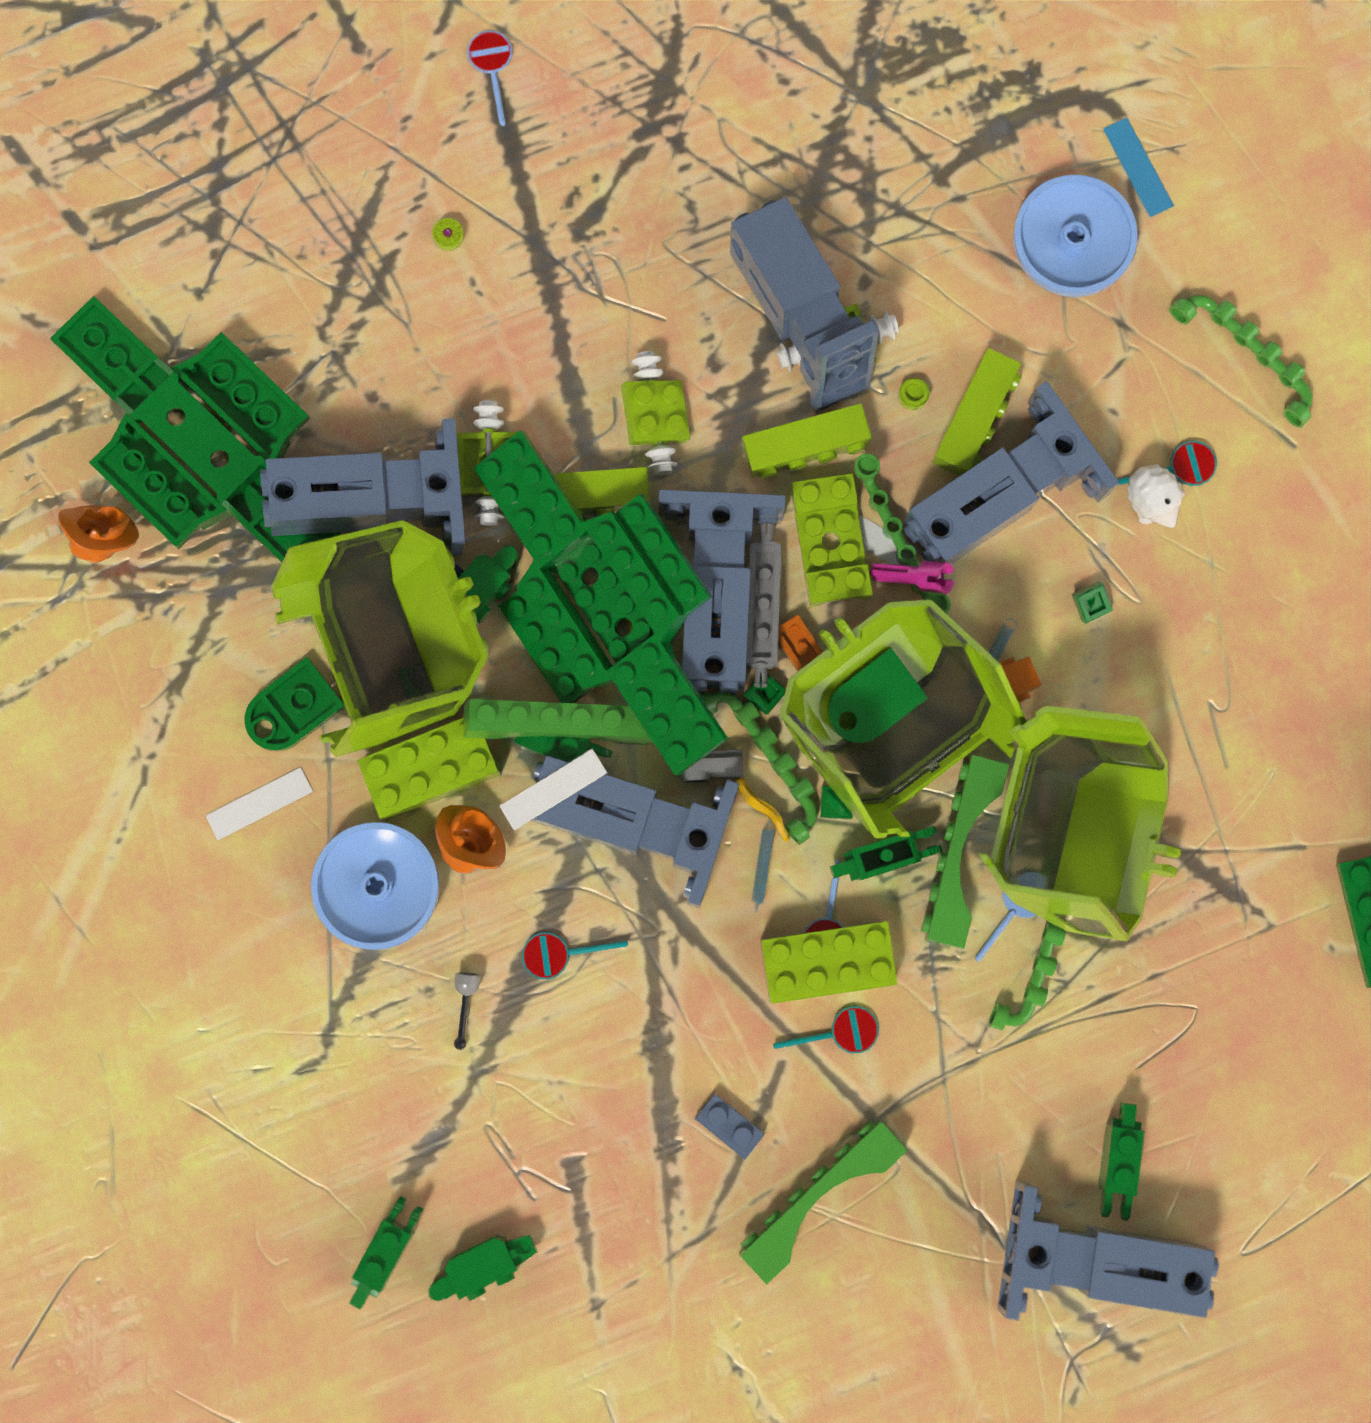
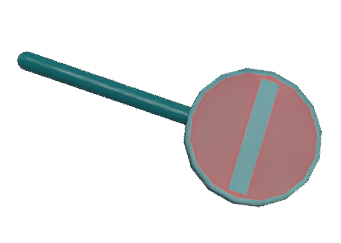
[1117,441,1217,486]
[522,932,628,979]
[773,1006,879,1053]

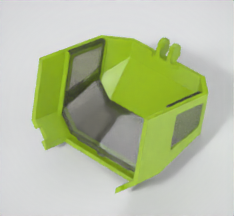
[272,520,488,757]
[780,600,1027,838]
[978,705,1182,941]

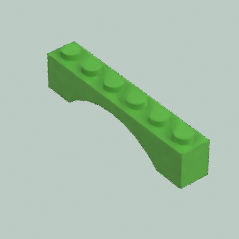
[464,699,653,745]
[921,755,1009,949]
[739,1120,908,1285]

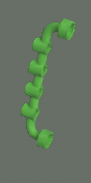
[1169,295,1313,428]
[854,454,950,614]
[699,691,817,845]
[989,852,1066,1031]

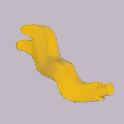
[735,777,790,842]

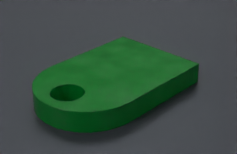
[827,648,928,743]
[244,656,345,752]

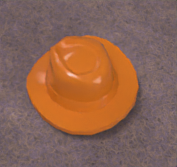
[58,505,139,563]
[435,805,506,874]

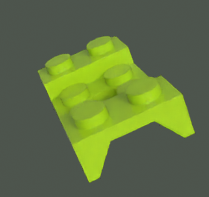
[791,473,873,608]

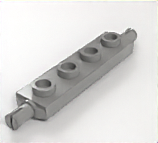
[746,523,782,688]

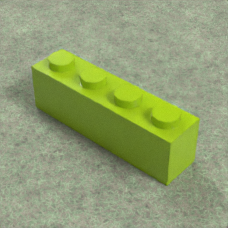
[932,348,1022,476]
[742,403,872,480]
[554,467,650,517]

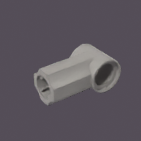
[682,750,744,783]

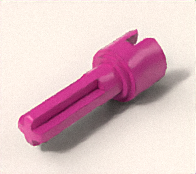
[870,561,954,594]

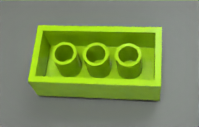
[357,718,501,822]
[760,921,898,1004]

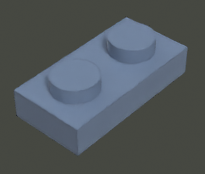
[695,1094,765,1159]

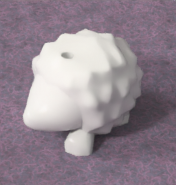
[1127,464,1185,528]

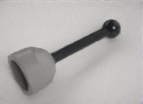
[454,972,481,1050]

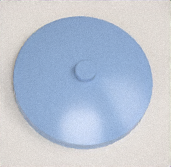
[1013,175,1138,297]
[311,822,440,950]

